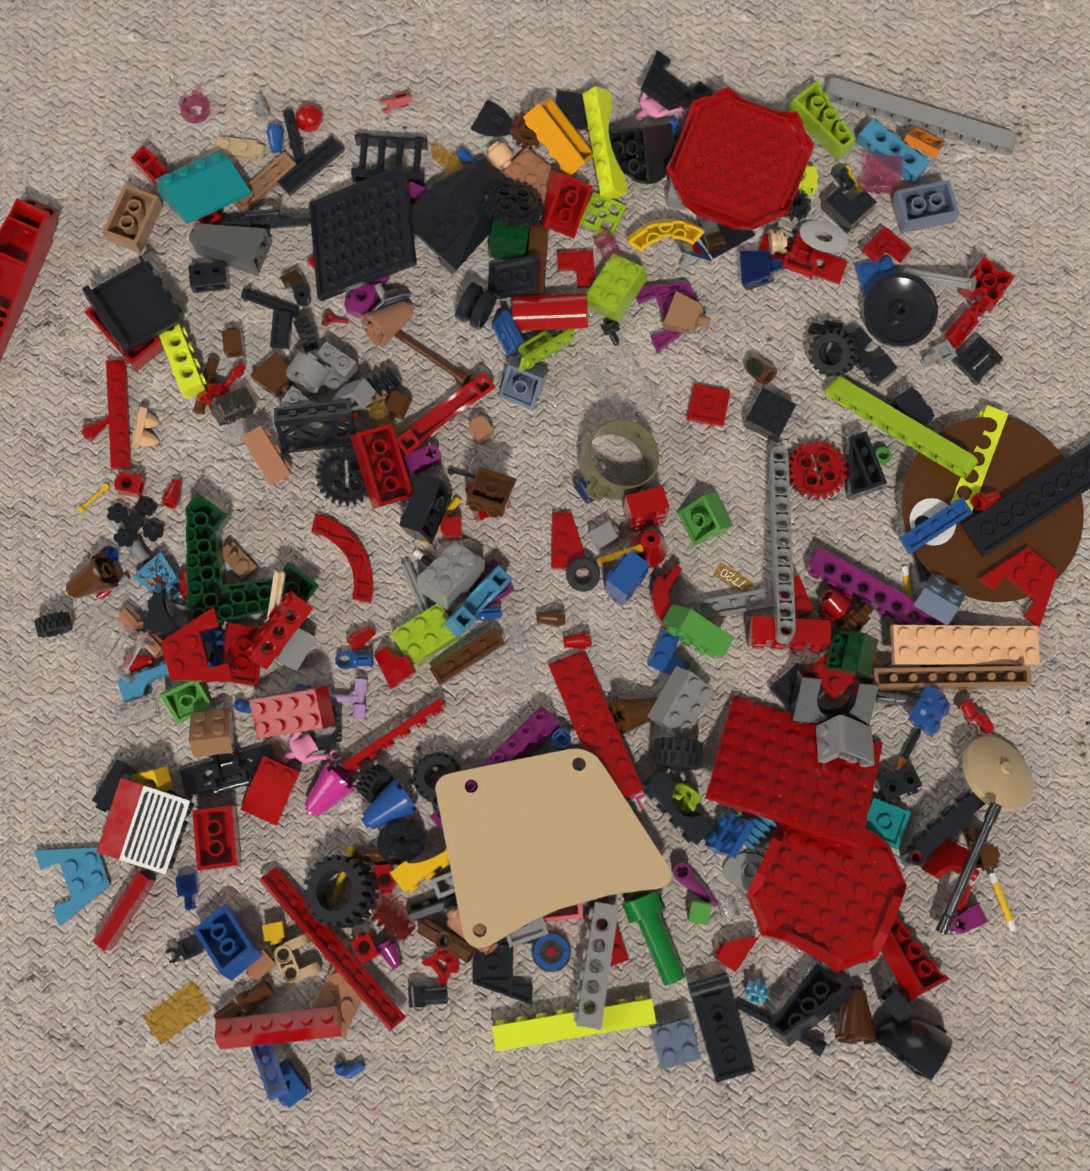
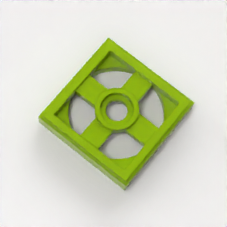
[579,192,627,239]

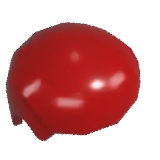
[296,102,323,133]

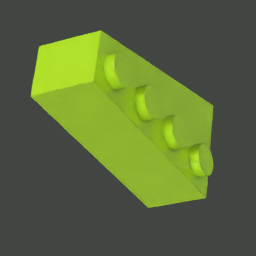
[788,80,856,161]

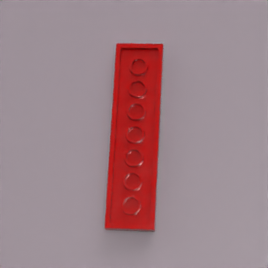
[548,650,644,799]

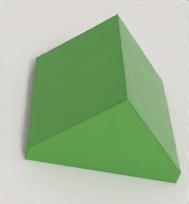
[160,681,213,724]

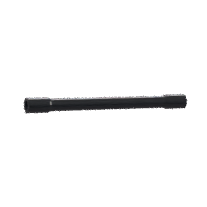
[936,802,1002,935]

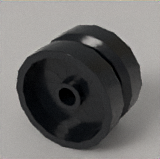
[455,282,498,330]

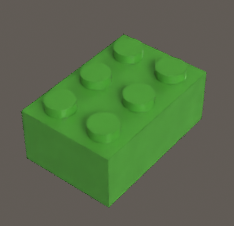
[661,604,734,658]

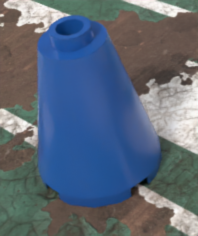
[361,778,418,830]

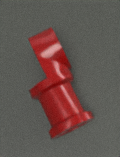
[957,698,995,734]

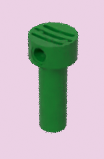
[621,889,685,986]

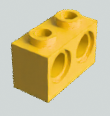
[131,766,173,792]

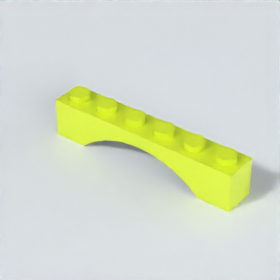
[583,86,628,200]

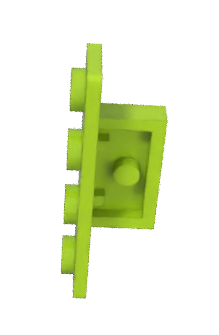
[518,329,576,372]

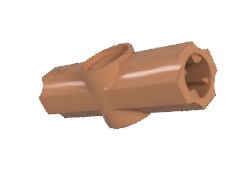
[117,606,163,659]

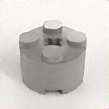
[285,351,331,393]

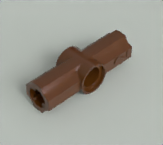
[417,917,476,963]
[213,979,274,1021]

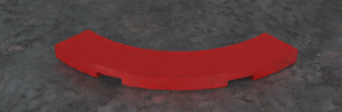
[311,514,374,604]

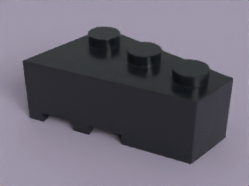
[845,431,887,501]

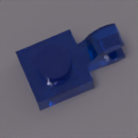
[175,873,199,910]

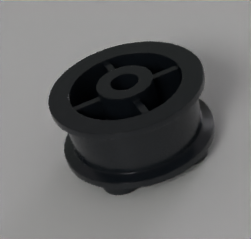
[377,818,425,865]

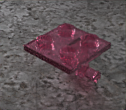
[863,155,904,195]

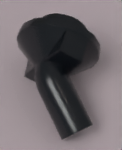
[601,320,621,347]

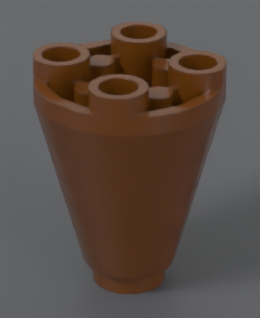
[608,695,657,734]

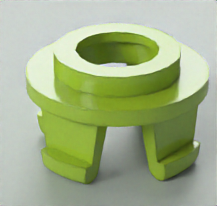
[672,782,702,812]

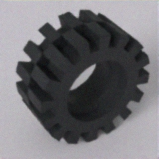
[293,316,319,353]
[34,611,73,638]
[356,764,394,802]

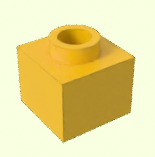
[262,921,287,945]

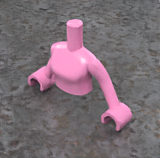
[636,93,690,121]
[280,732,341,764]

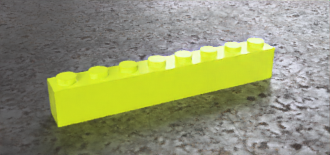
[492,995,656,1051]

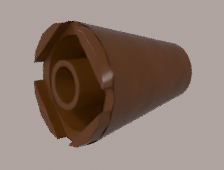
[66,552,121,599]
[835,986,876,1045]

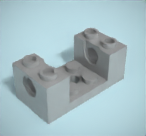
[281,342,359,430]

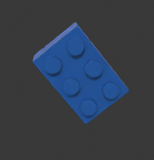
[605,550,650,606]
[193,904,263,981]

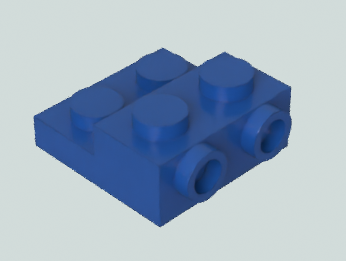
[704,811,755,859]

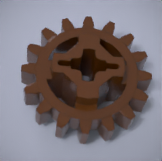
[510,110,544,150]
[837,602,875,632]

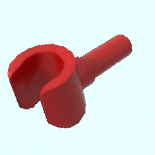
[321,312,348,326]

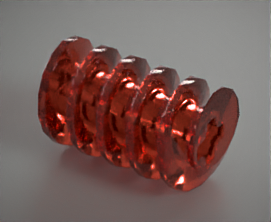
[371,902,416,944]

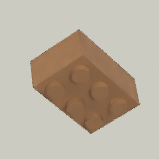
[102,184,163,253]

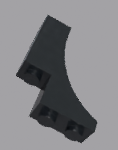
[143,592,217,665]

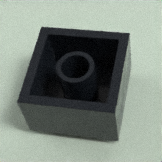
[743,388,797,443]

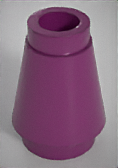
[377,937,403,969]

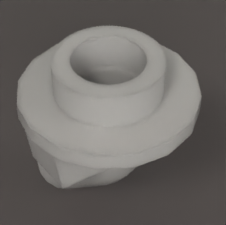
[252,93,270,118]

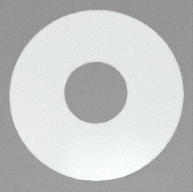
[800,221,848,253]

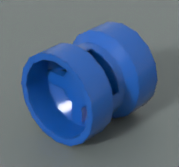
[552,729,571,750]

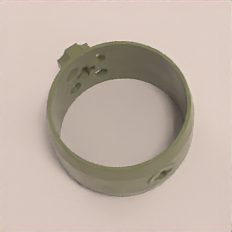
[579,419,659,502]

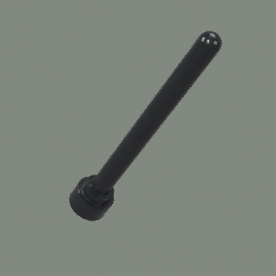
[736,1001,827,1057]

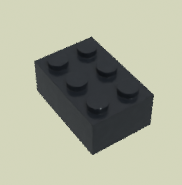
[399,474,453,544]

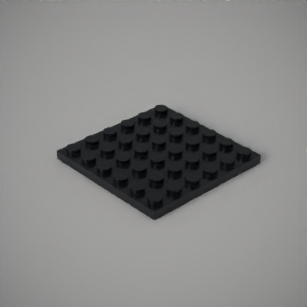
[309,164,417,302]

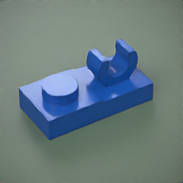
[201,630,224,668]

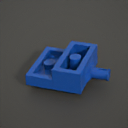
[908,685,950,738]

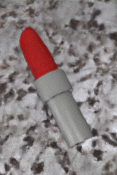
[96,574,130,599]

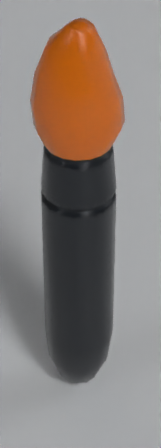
[897,728,921,770]

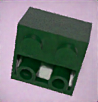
[825,631,878,677]

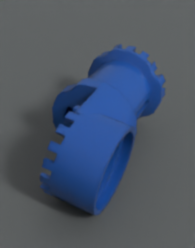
[335,651,374,670]

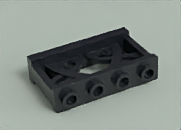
[274,400,356,454]

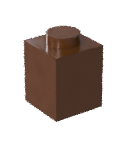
[221,327,246,358]

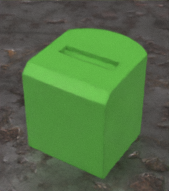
[688,900,712,925]

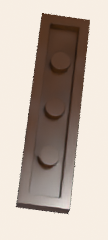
[429,627,506,685]

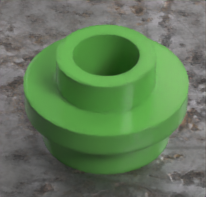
[874,446,892,465]

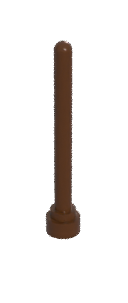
[395,331,471,386]

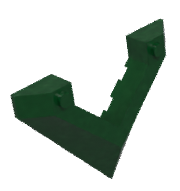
[185,492,319,624]

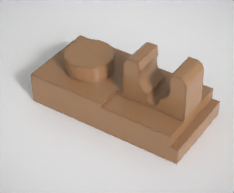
[222,541,258,581]

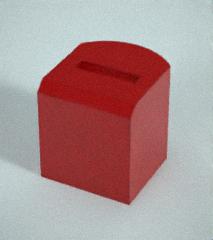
[440,517,462,541]

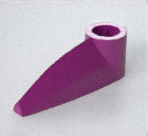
[672,863,719,907]

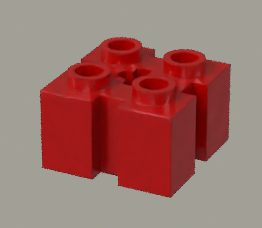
[959,256,1015,313]

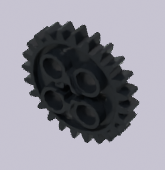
[483,179,543,229]
[315,446,369,508]

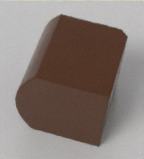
[384,391,412,420]

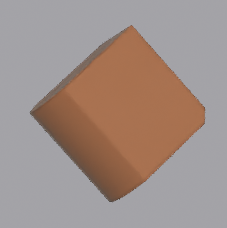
[469,416,494,445]

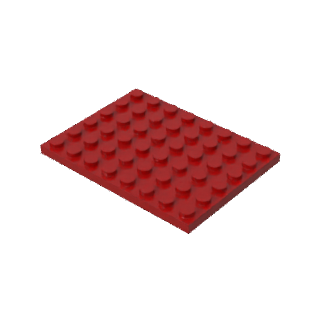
[705,695,883,849]

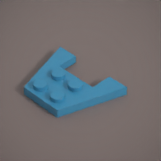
[35,848,111,926]

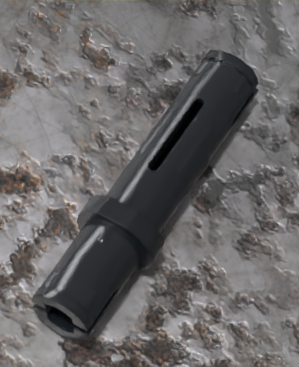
[283,110,305,164]

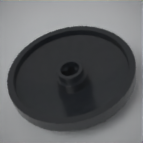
[862,273,938,348]

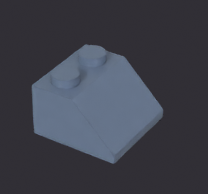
[499,356,549,410]

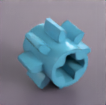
[743,978,770,1004]

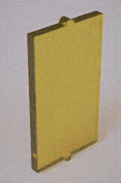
[143,982,211,1045]

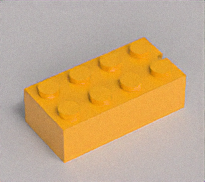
[523,97,594,176]

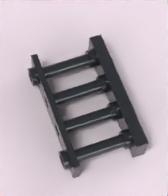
[351,133,429,187]

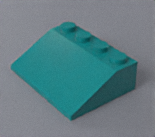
[156,150,251,224]

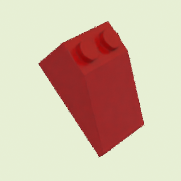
[542,171,593,239]
[240,755,301,826]

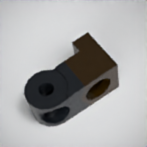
[280,269,311,307]

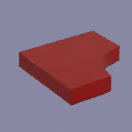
[374,646,416,689]
[921,839,970,879]

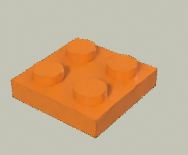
[904,125,945,157]

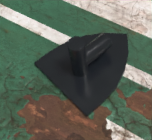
[470,100,512,137]

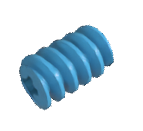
[744,815,777,850]

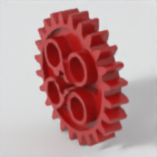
[788,440,848,501]

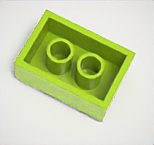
[587,254,648,323]
[390,604,461,668]

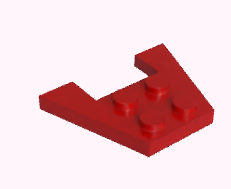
[978,547,1058,627]
[161,607,234,683]

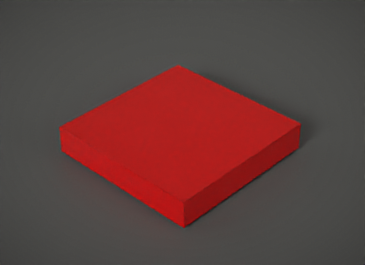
[686,384,730,428]

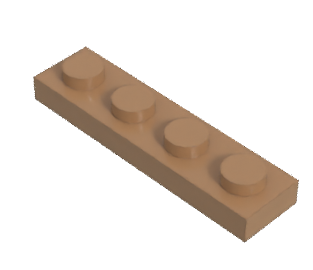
[232,152,296,214]

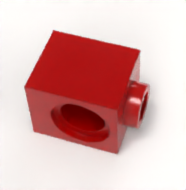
[114,471,146,498]
[373,864,397,894]
[351,931,380,964]

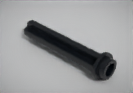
[241,287,299,318]

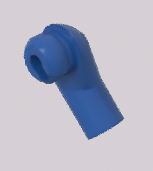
[668,118,682,140]
[234,695,260,713]
[334,1060,366,1079]

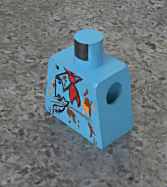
[133,552,180,600]

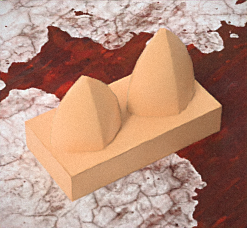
[130,407,160,448]

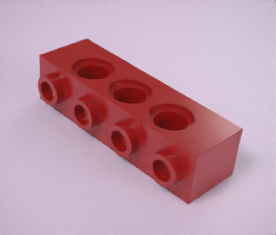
[244,590,314,670]

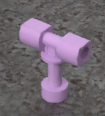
[328,679,368,719]

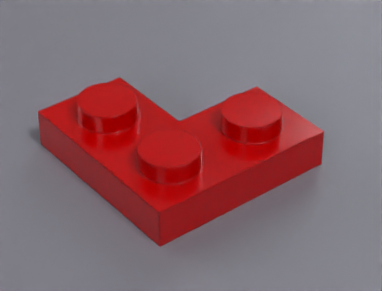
[861,227,913,263]
[557,250,595,288]

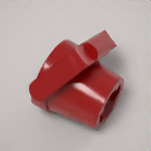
[819,589,853,623]

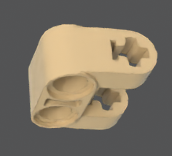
[274,934,322,983]

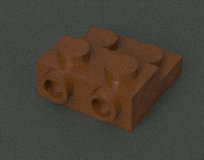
[466,466,516,518]
[962,826,1000,871]

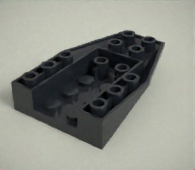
[411,158,510,275]

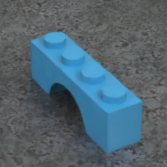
[443,565,512,637]
[117,661,185,703]

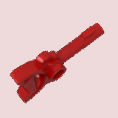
[196,362,246,419]
[421,939,465,986]

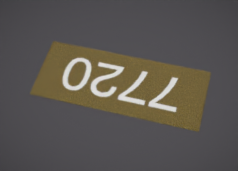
[713,563,753,593]

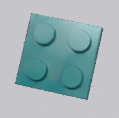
[865,798,911,850]

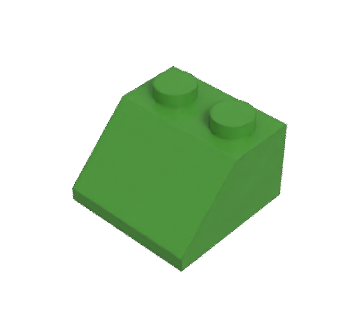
[678,493,733,546]

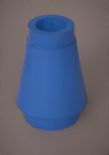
[266,124,284,153]

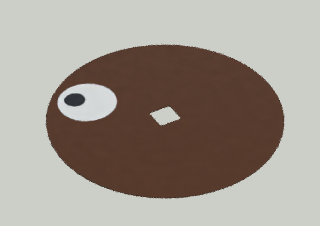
[902,417,1084,602]

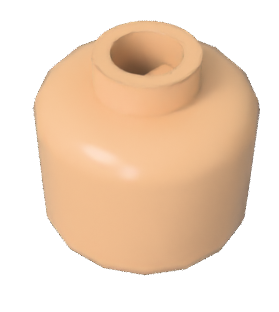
[487,141,514,170]

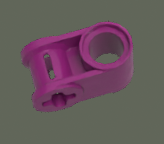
[403,445,442,475]
[949,903,988,935]

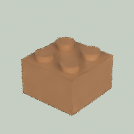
[189,708,234,758]

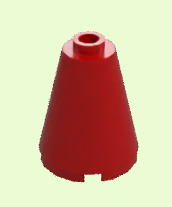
[629,530,667,568]

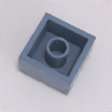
[913,573,966,626]
[649,1017,701,1070]

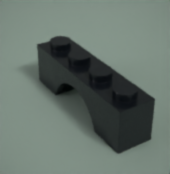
[641,769,714,845]

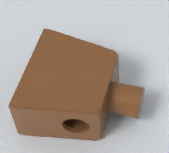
[663,291,711,334]

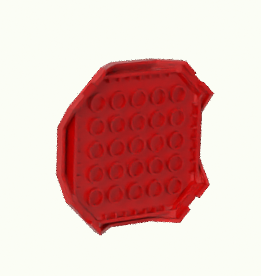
[666,87,814,230]
[746,823,907,973]

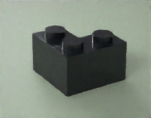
[822,189,877,234]

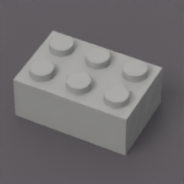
[417,541,485,610]
[647,667,714,738]

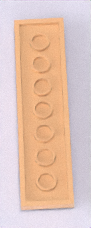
[890,625,1040,665]

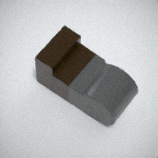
[698,218,726,253]

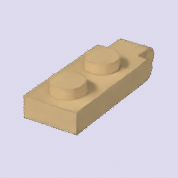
[215,136,266,160]

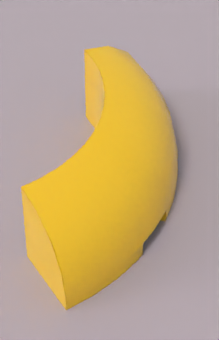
[627,218,705,252]

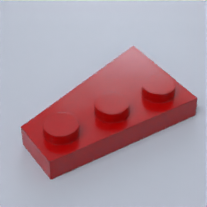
[551,512,588,570]

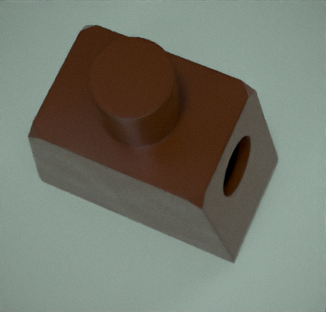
[250,352,294,398]

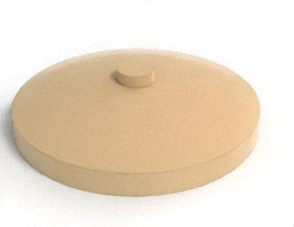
[962,736,1034,812]

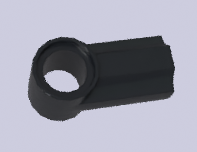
[408,986,448,1008]

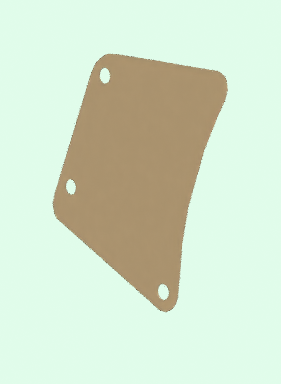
[435,749,672,948]

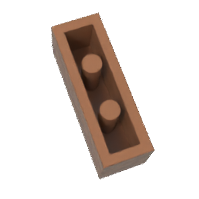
[240,425,291,486]

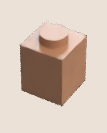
[245,949,277,981]

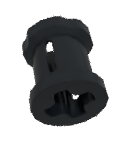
[833,167,856,192]

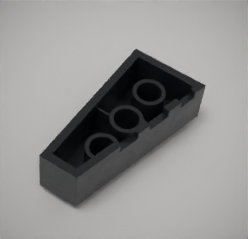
[768,963,854,1047]

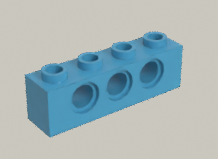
[856,118,930,185]

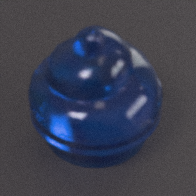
[100,546,120,563]

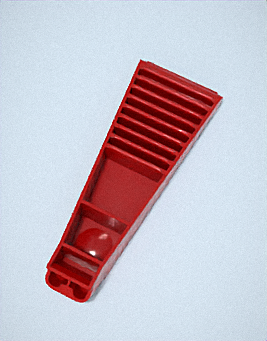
[0,198,56,361]

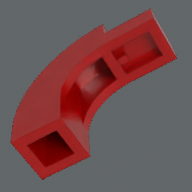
[651,565,682,630]

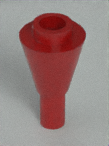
[80,416,109,441]

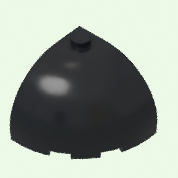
[609,123,674,184]
[874,1015,953,1081]

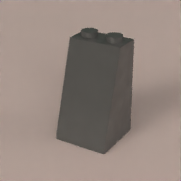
[189,224,272,277]

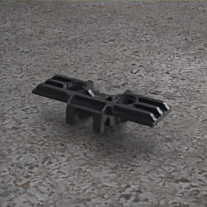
[219,207,311,229]
[180,743,275,797]

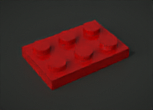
[221,623,263,687]

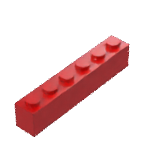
[214,1006,342,1050]

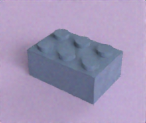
[892,180,959,233]

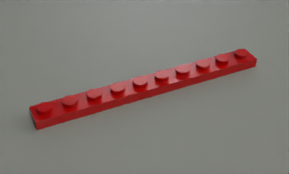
[259,867,406,1032]

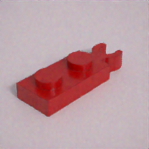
[944,301,986,349]

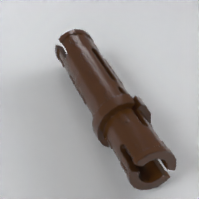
[192,358,219,415]

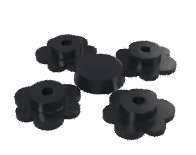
[107,497,164,547]

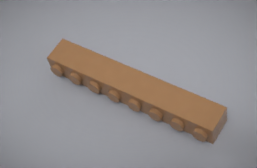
[870,666,1032,691]

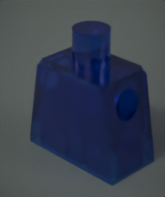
[740,251,784,291]

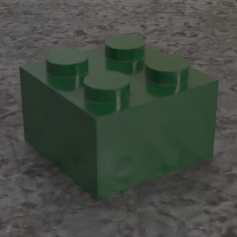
[488,220,530,260]

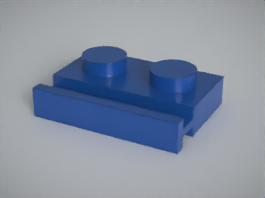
[491,310,524,357]

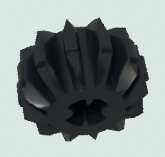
[784,190,811,222]

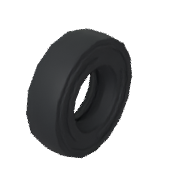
[566,557,600,592]

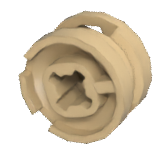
[768,227,787,255]

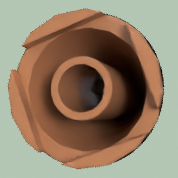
[360,301,413,347]

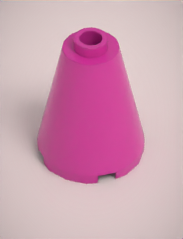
[305,761,358,816]

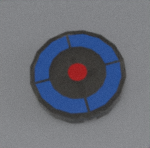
[532,932,571,972]

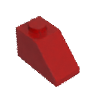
[714,936,758,973]

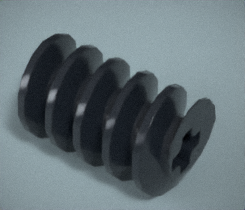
[366,367,402,401]

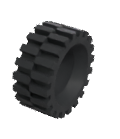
[303,855,379,928]

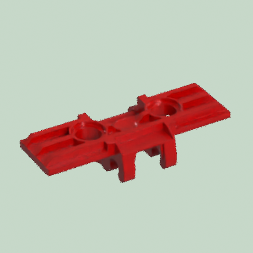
[756,233,848,285]

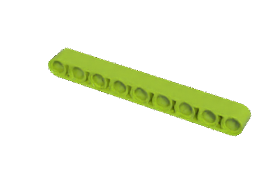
[824,376,978,478]

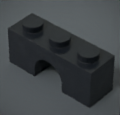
[840,327,898,387]

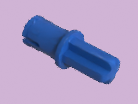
[476,607,502,621]

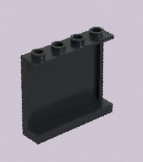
[82,256,183,355]

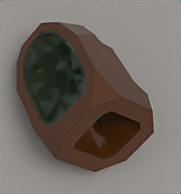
[745,356,777,384]

